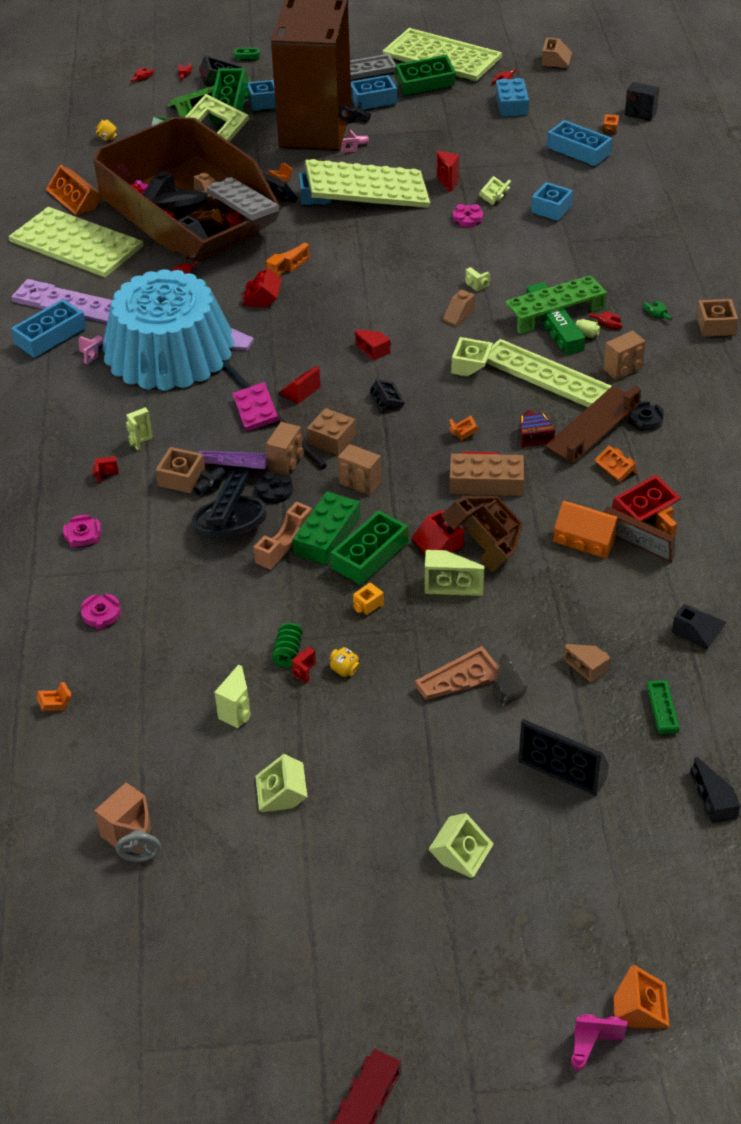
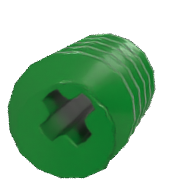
[271,623,303,667]

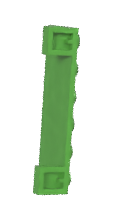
[167,77,251,117]
[505,276,607,334]

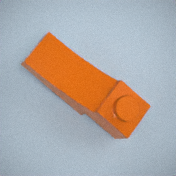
[265,243,310,277]

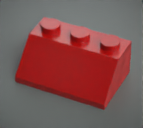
[611,475,681,522]

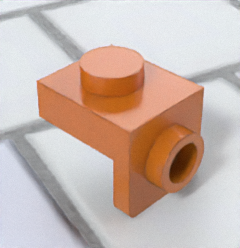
[602,114,619,134]
[268,163,293,182]
[449,415,479,441]
[655,507,677,537]
[36,682,71,711]

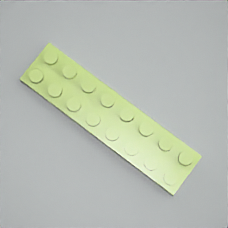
[486,339,611,407]

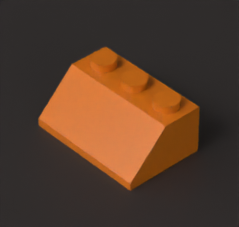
[553,500,617,559]

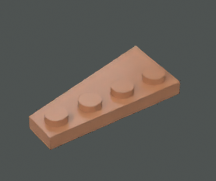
[414,646,506,700]

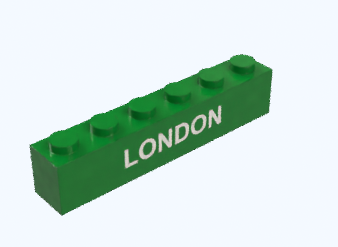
[524,282,585,355]

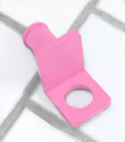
[341,130,369,153]
[79,335,104,364]

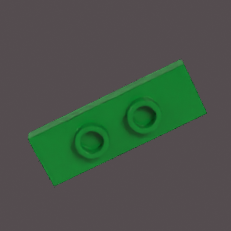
[646,680,680,734]

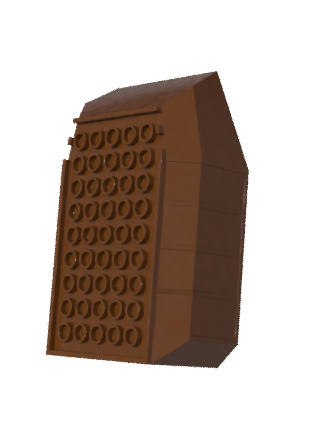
[94,117,281,262]

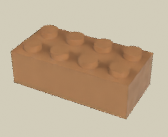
[450,453,524,496]

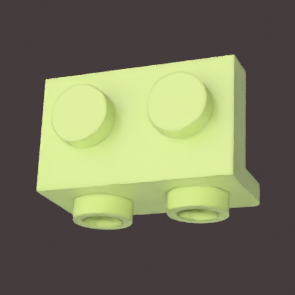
[478,176,511,205]
[125,407,153,451]

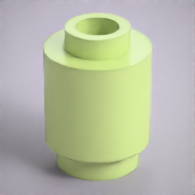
[576,319,600,338]

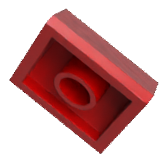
[436,151,459,192]
[279,365,321,404]

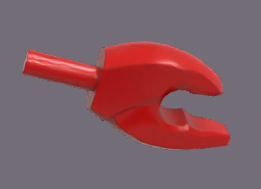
[178,63,192,80]
[130,68,154,83]
[492,69,516,84]
[171,260,198,274]
[588,312,623,329]

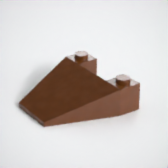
[441,496,523,573]

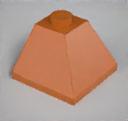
[614,965,670,1028]

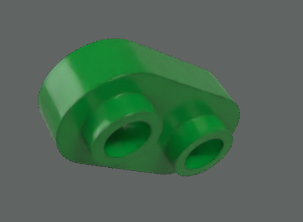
[233,48,260,60]

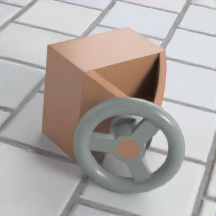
[94,782,161,862]

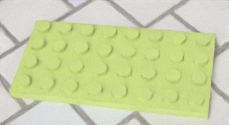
[383,28,502,81]
[305,159,430,208]
[9,207,144,277]

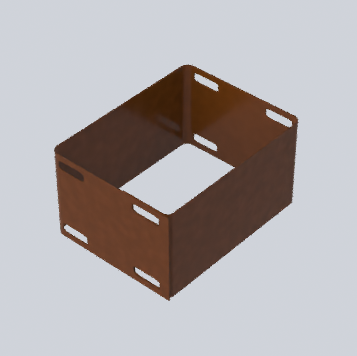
[271,0,352,150]

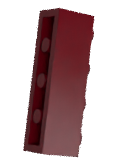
[329,1049,401,1124]

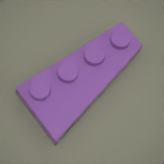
[198,451,268,469]

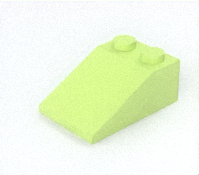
[425,550,484,596]

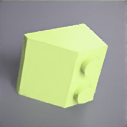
[451,337,493,376]
[214,665,251,729]
[255,754,307,812]
[428,813,494,878]

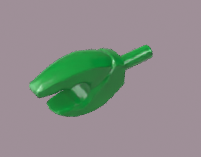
[643,301,672,321]

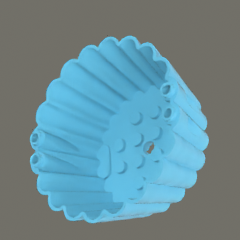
[102,269,235,391]

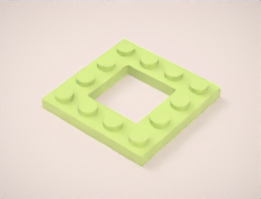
[186,94,250,142]

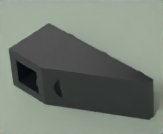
[690,757,741,823]

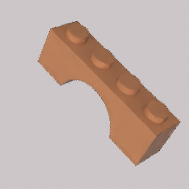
[254,501,312,570]

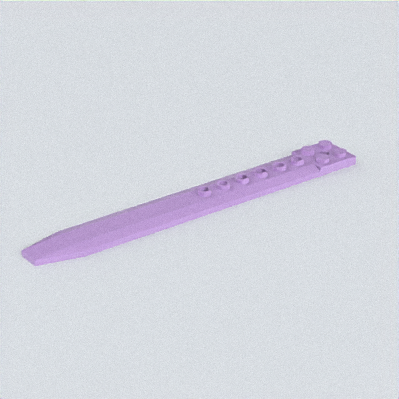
[11,279,254,351]

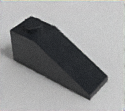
[143,172,175,200]

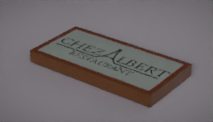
[603,507,675,563]

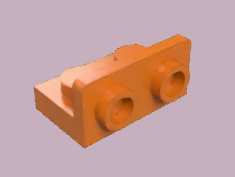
[594,445,638,483]

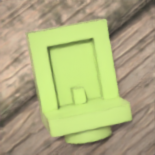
[465,267,490,291]

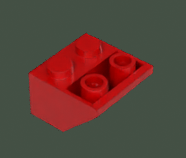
[242,268,282,307]
[411,510,464,555]

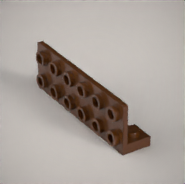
[546,385,641,464]

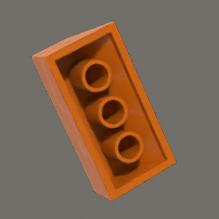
[46,164,102,216]

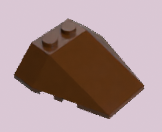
[173,196,238,229]

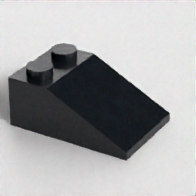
[199,55,242,86]

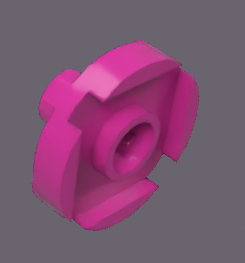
[453,204,483,227]
[63,515,102,548]
[81,594,121,630]

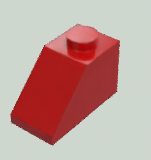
[355,330,391,360]

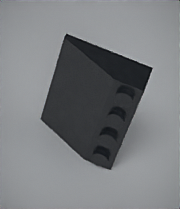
[518,719,609,796]

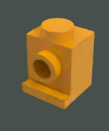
[353,583,384,615]

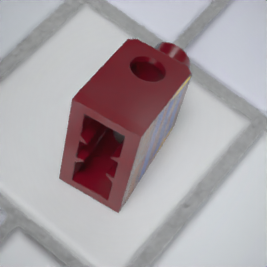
[520,410,555,448]

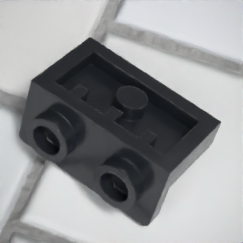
[370,379,405,413]

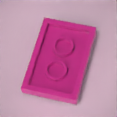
[232,382,279,432]

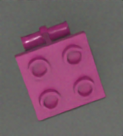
[571,1014,627,1071]

